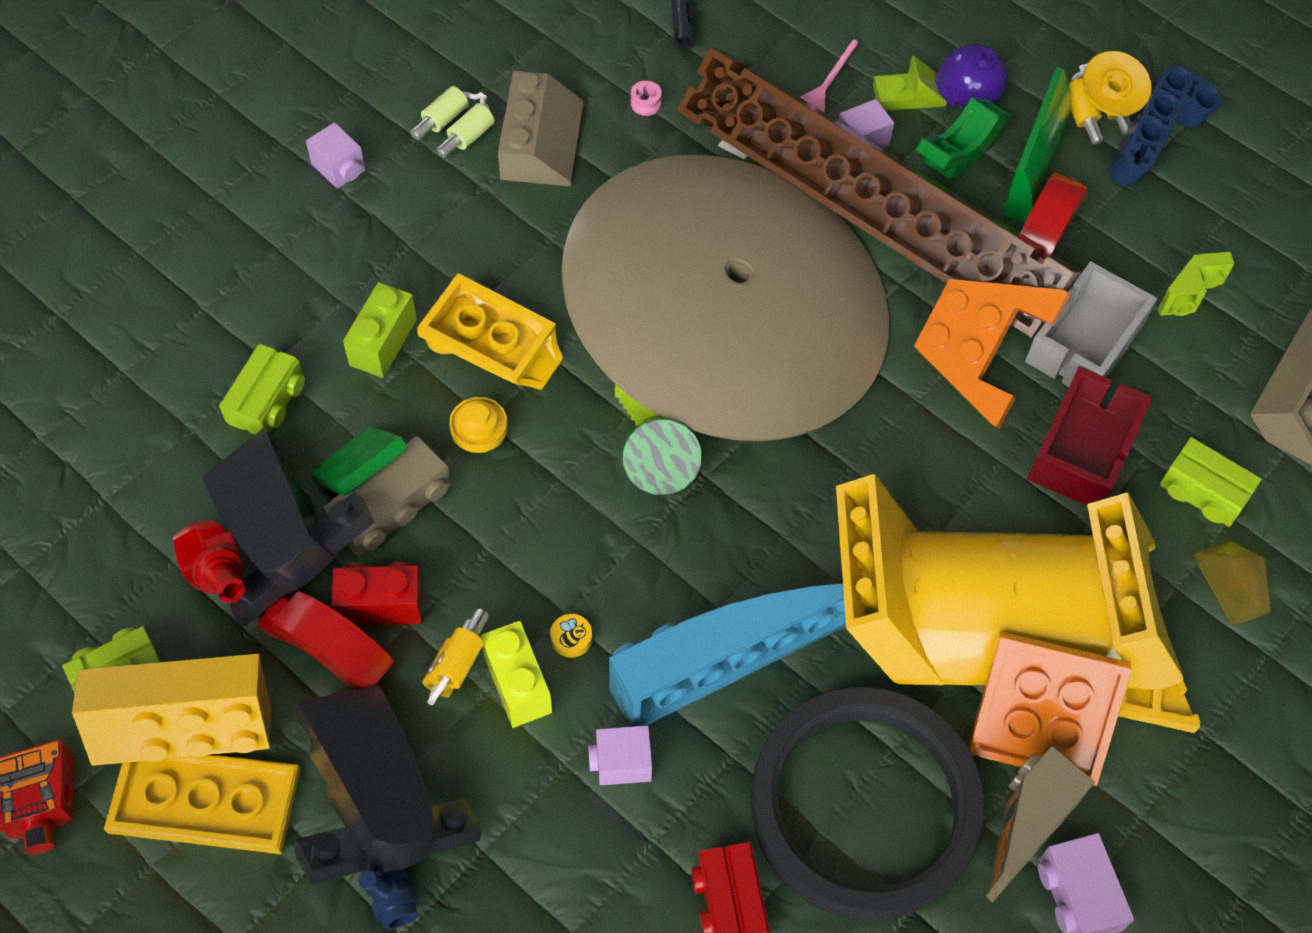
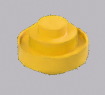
[449,397,508,453]

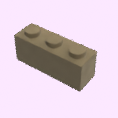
[322,436,451,558]

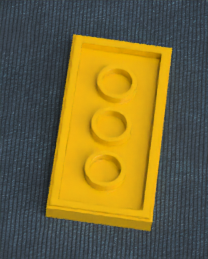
[104,755,301,854]

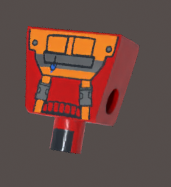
[0,739,74,855]

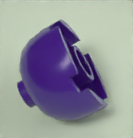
[935,44,1007,107]

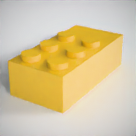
[72,654,271,766]

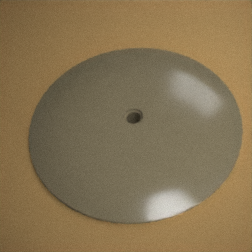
[561,155,889,441]

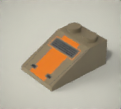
[986,746,1095,903]

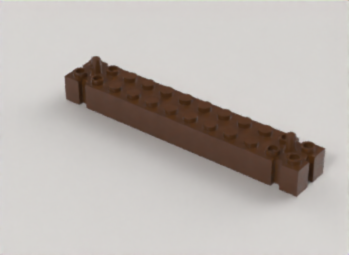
[677,47,1082,338]

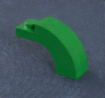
[915,97,1012,180]

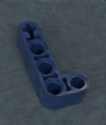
[1109,65,1222,187]

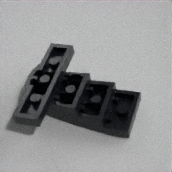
[202,427,375,627]
[294,685,483,885]

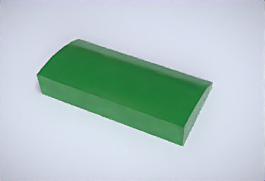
[1002,67,1071,223]

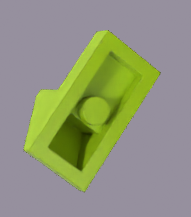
[873,56,947,111]

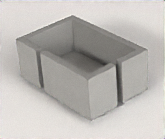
[1025,261,1157,387]

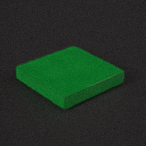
[308,426,408,496]

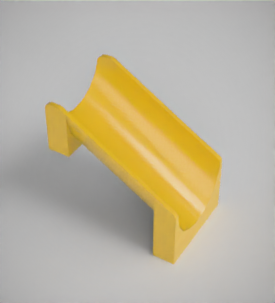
[836,474,1183,690]

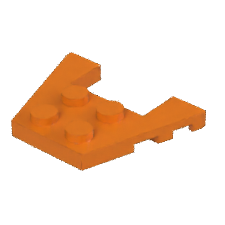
[914,279,1071,429]

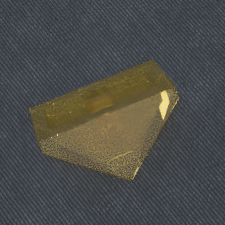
[1193,542,1271,626]

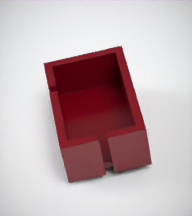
[1026,367,1153,507]

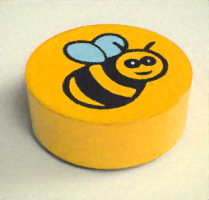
[550,614,592,658]

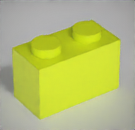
[480,621,552,728]

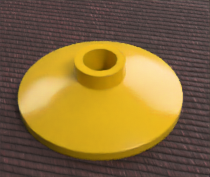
[1083,51,1151,116]

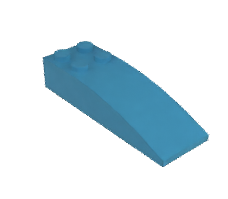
[609,584,846,727]

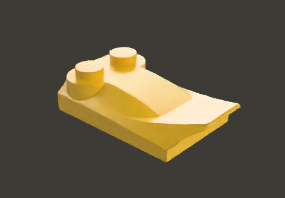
[417,273,563,390]

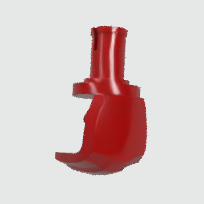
[173,520,245,603]

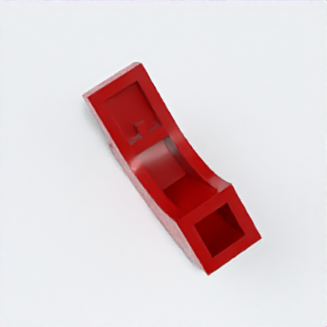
[1020,172,1089,260]
[256,591,394,689]

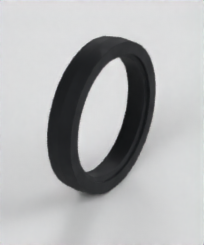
[750,687,984,921]

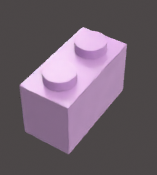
[1038,833,1134,933]

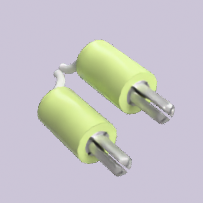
[410,86,495,158]

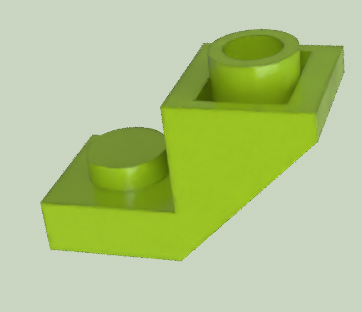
[1158,252,1234,316]

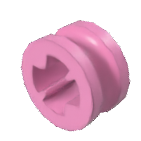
[631,81,662,116]

